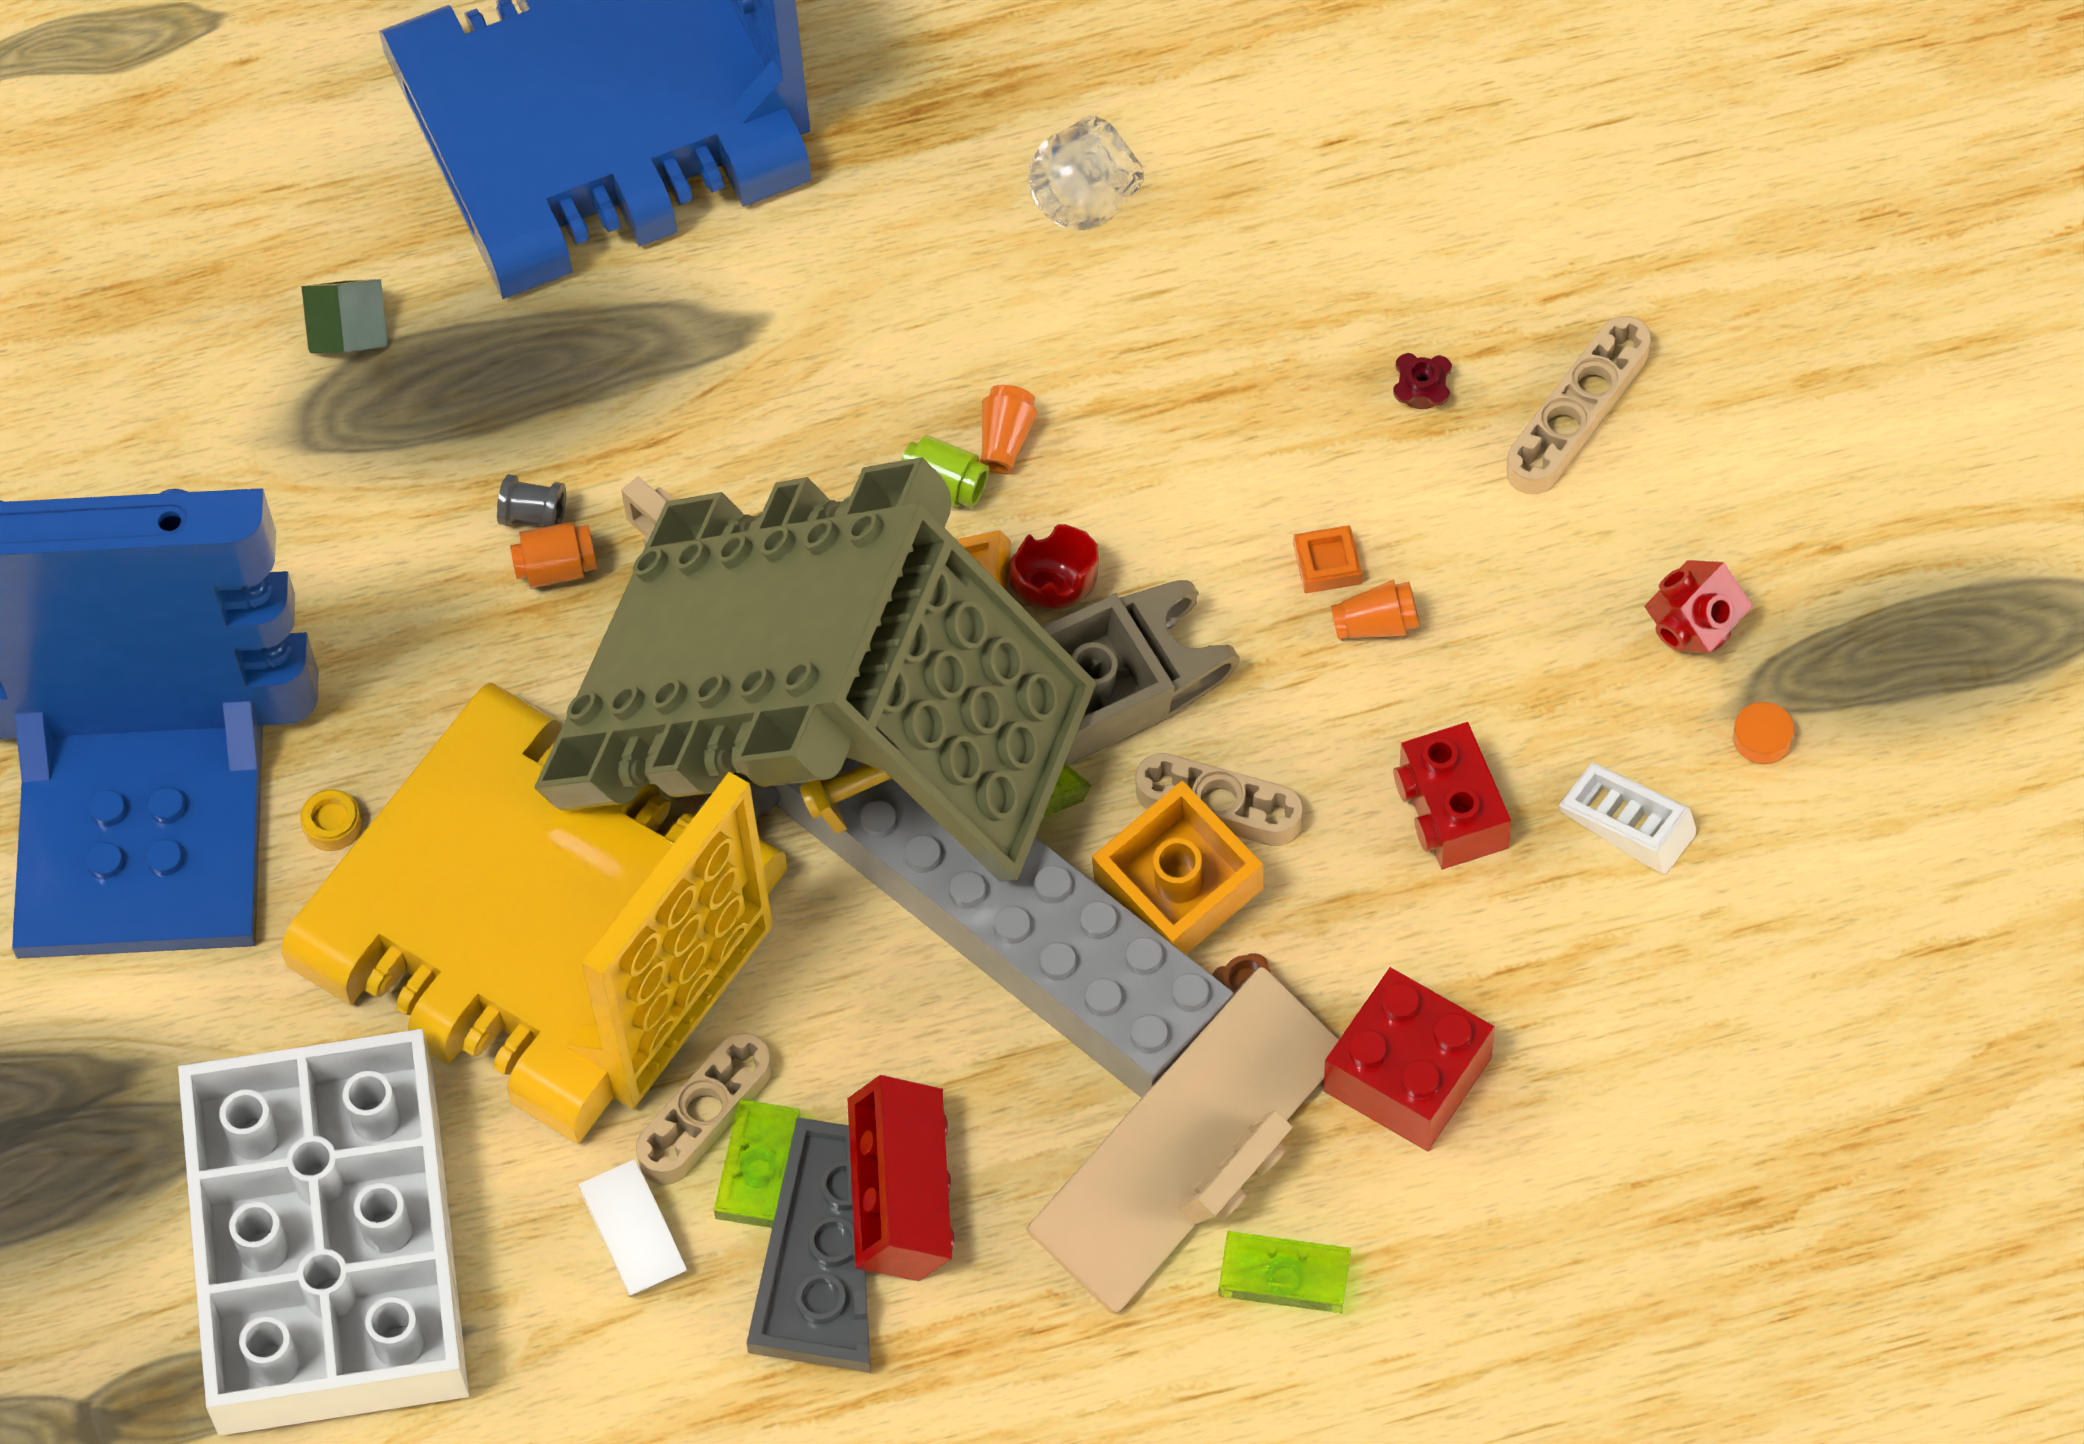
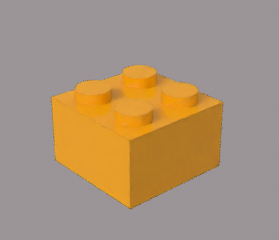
[1092,780,1264,955]

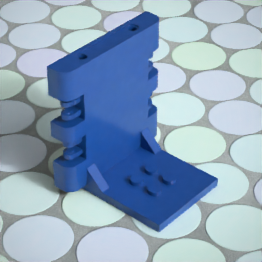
[379,0,812,299]
[0,488,319,959]

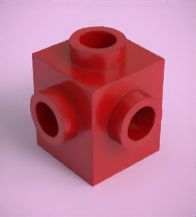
[1644,560,1753,653]

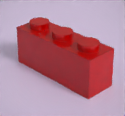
[847,1075,954,1281]

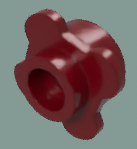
[1393,353,1452,409]

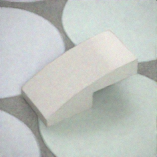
[578,1159,687,1297]

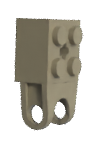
[1043,580,1240,767]

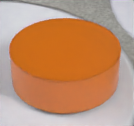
[1733,702,1794,764]

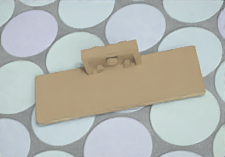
[1026,967,1339,1313]

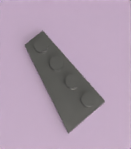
[746,1117,871,1373]

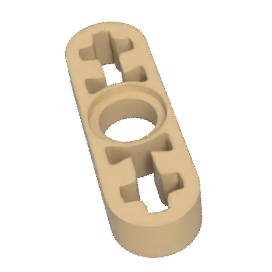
[1135,753,1303,846]
[636,1033,772,1184]

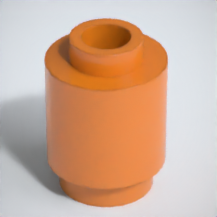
[510,522,598,589]

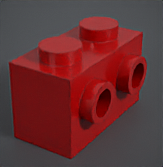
[1393,722,1511,870]

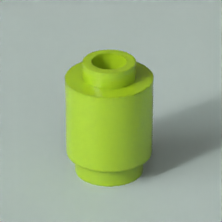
[901,435,989,508]

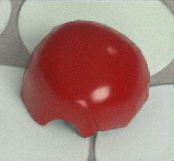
[1009,524,1099,611]

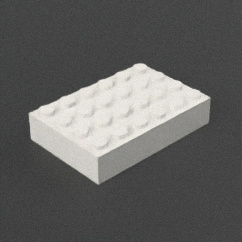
[178,1029,469,1436]

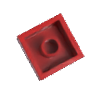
[1323,967,1495,1152]

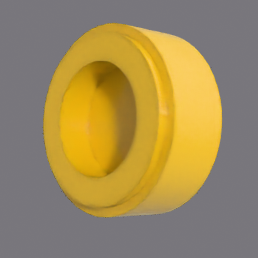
[300,789,362,851]

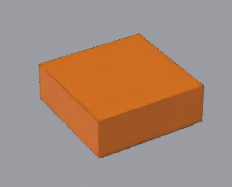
[1293,525,1362,594]

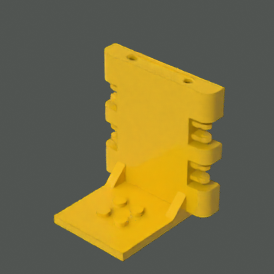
[281,683,788,1144]

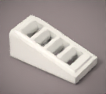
[1559,762,1696,874]

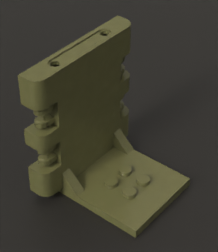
[534,457,1097,882]

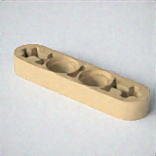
[1507,316,1651,494]

